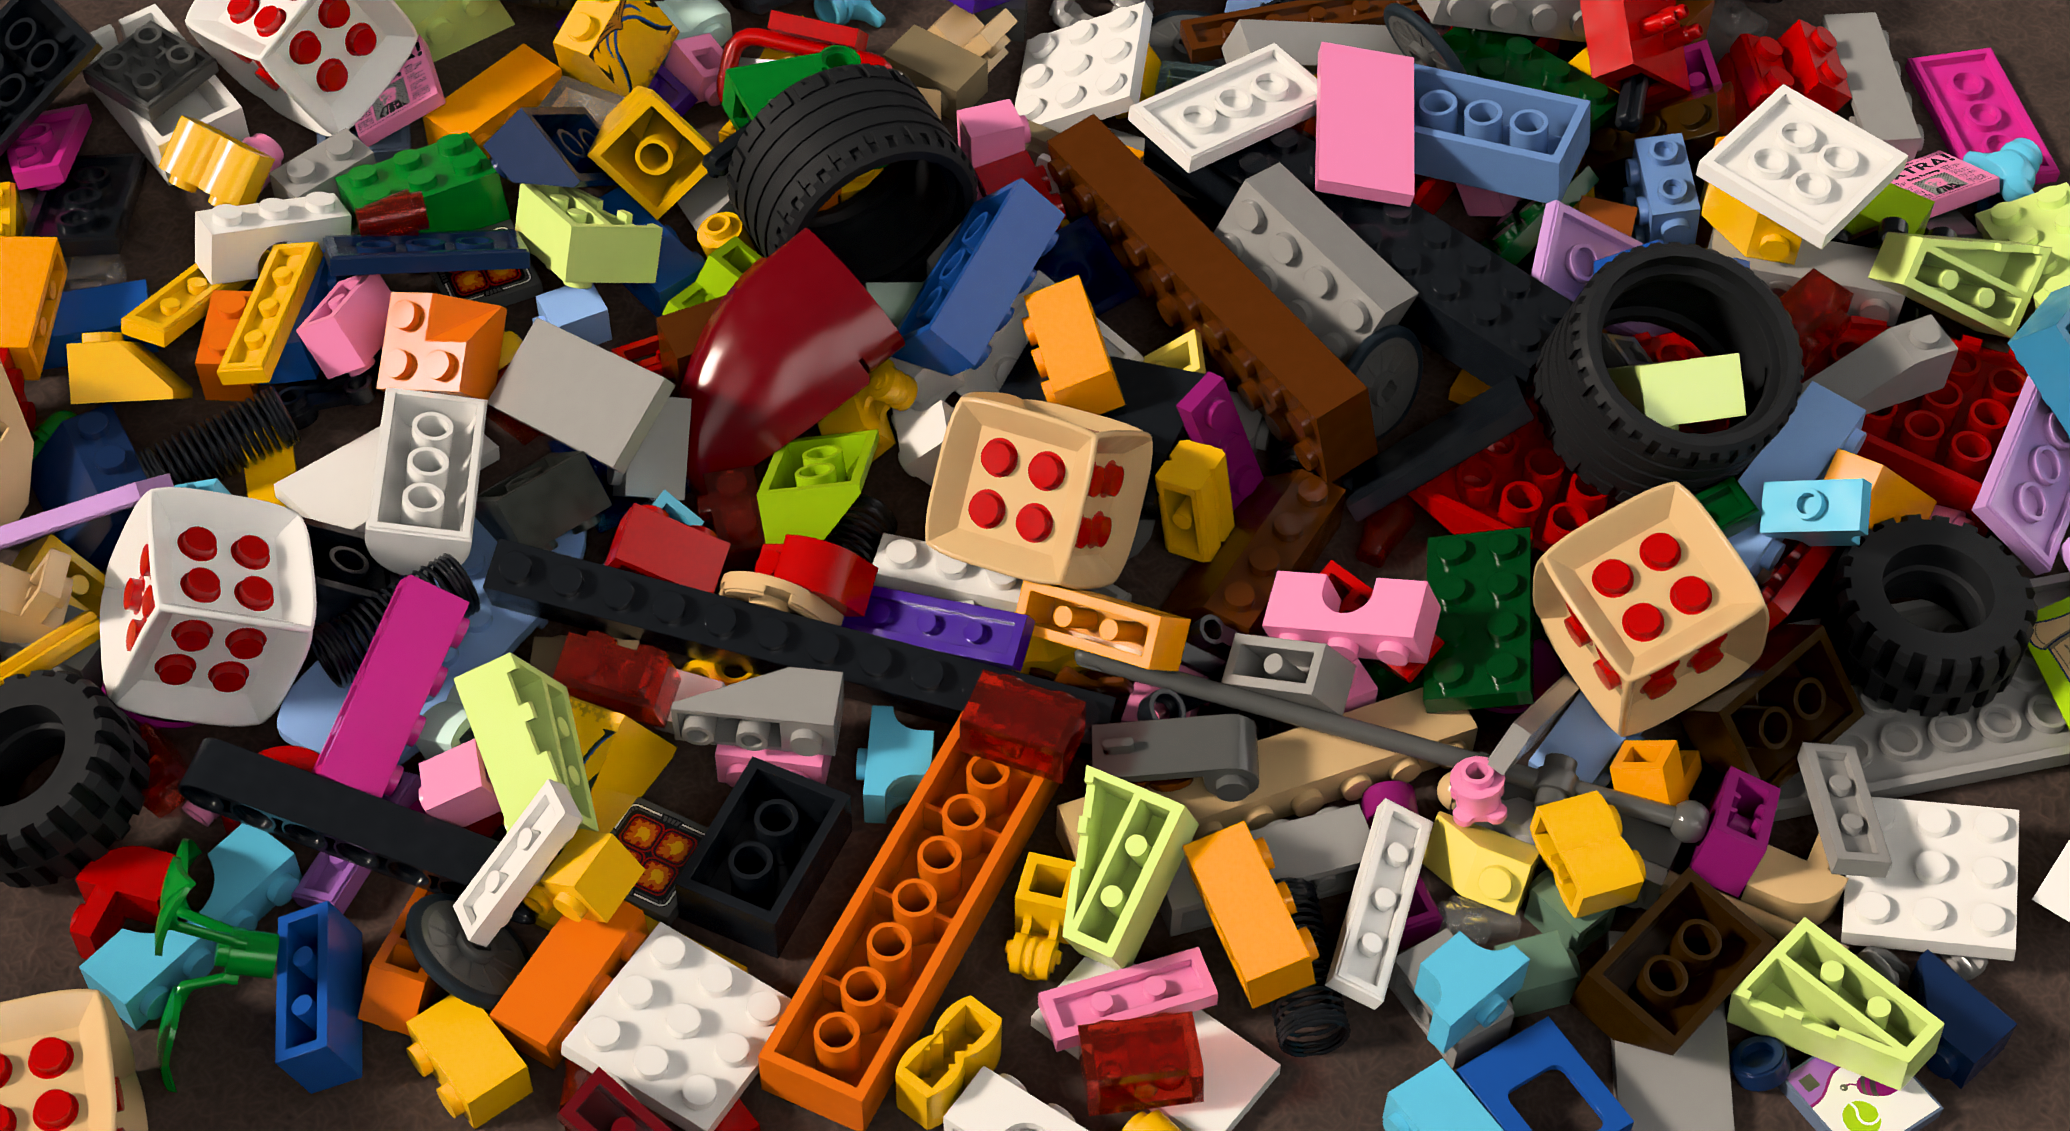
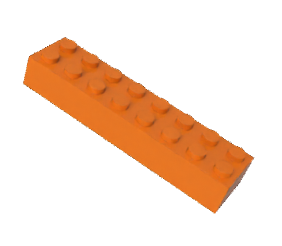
[758,711,1061,1131]

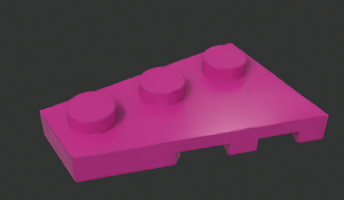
[7,104,93,191]

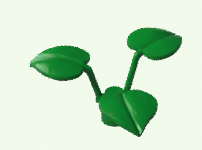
[155,838,280,1093]

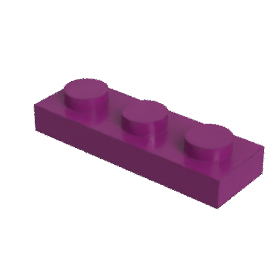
[1176,371,1264,511]

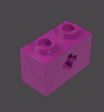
[1689,766,1781,898]

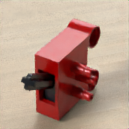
[1580,0,1704,134]

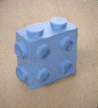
[1622,133,1701,245]

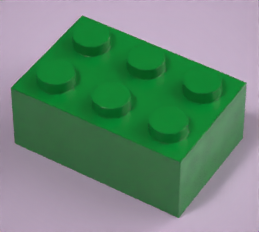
[335,132,510,235]

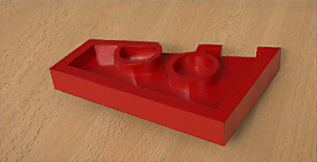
[1760,541,1837,632]

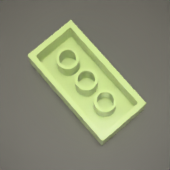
[1975,182,2070,321]

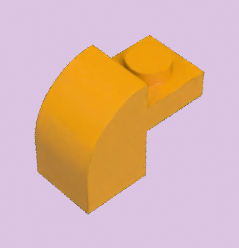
[1609,740,1702,806]

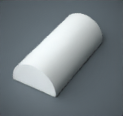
[365,387,488,578]

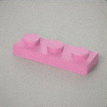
[1038,947,1218,1052]

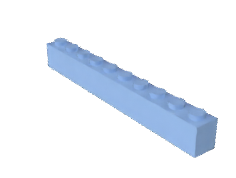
[1528,381,1867,789]

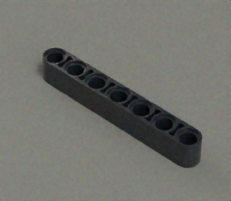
[177,738,539,925]

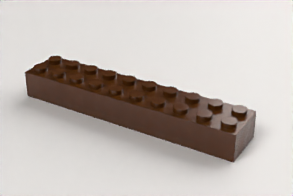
[1046,114,1378,484]

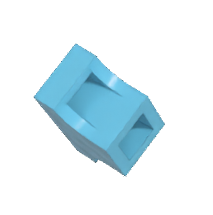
[1759,478,1872,546]
[856,705,935,824]
[1414,931,1530,1054]

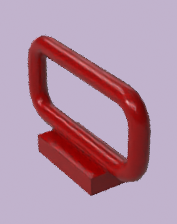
[716,10,893,104]

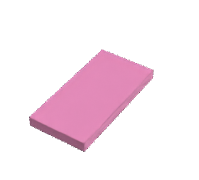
[1315,42,1415,207]

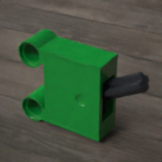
[702,45,889,178]

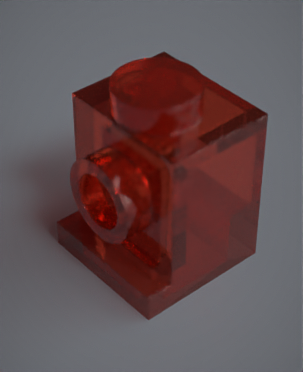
[139,722,188,819]

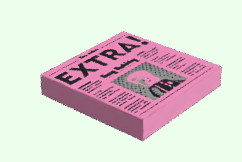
[355,35,446,147]
[1891,150,2000,219]

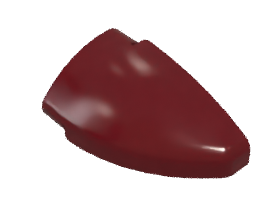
[679,227,905,497]

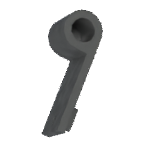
[1092,714,1259,802]

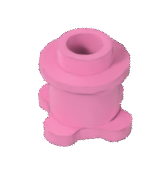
[1450,756,1507,827]

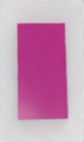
[1905,48,2060,185]

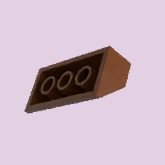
[1160,469,1346,656]

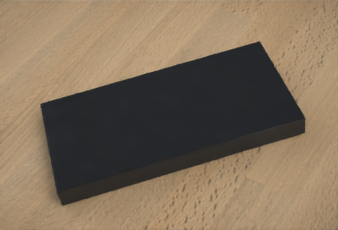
[22,153,147,257]
[1341,374,1535,522]

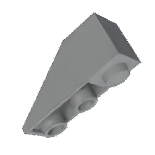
[671,667,845,756]

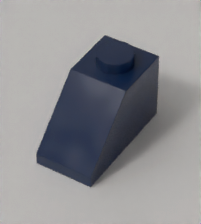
[1908,949,2017,1089]

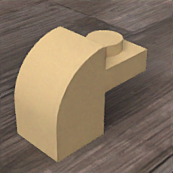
[927,4,1018,73]
[0,548,73,644]
[1741,834,1849,926]

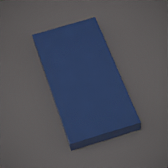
[323,229,530,276]

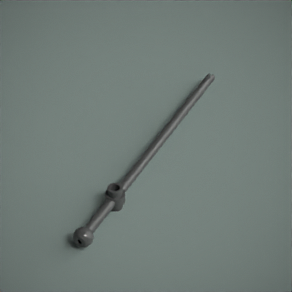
[1075,649,1710,843]

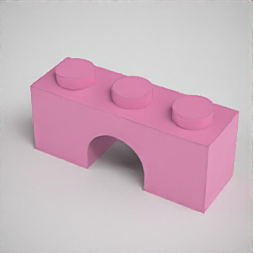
[1262,571,1441,666]

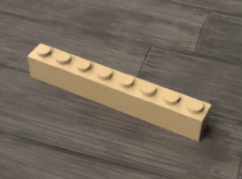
[1056,687,1478,862]

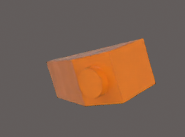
[357,887,438,1036]

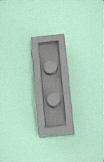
[1797,742,1892,878]

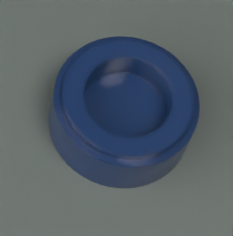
[1729,1036,1791,1092]

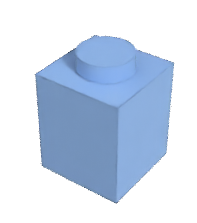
[532,284,612,345]

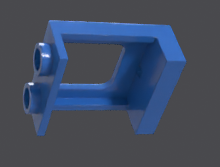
[1456,1016,1634,1131]

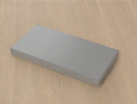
[487,317,676,475]
[1606,931,1735,1131]

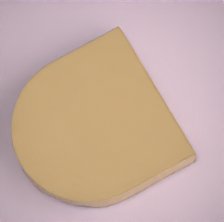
[719,571,844,626]

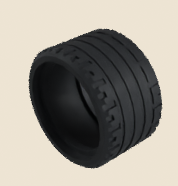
[727,64,978,285]
[1533,242,1804,503]

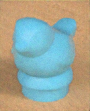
[814,0,886,28]
[1963,138,2043,202]

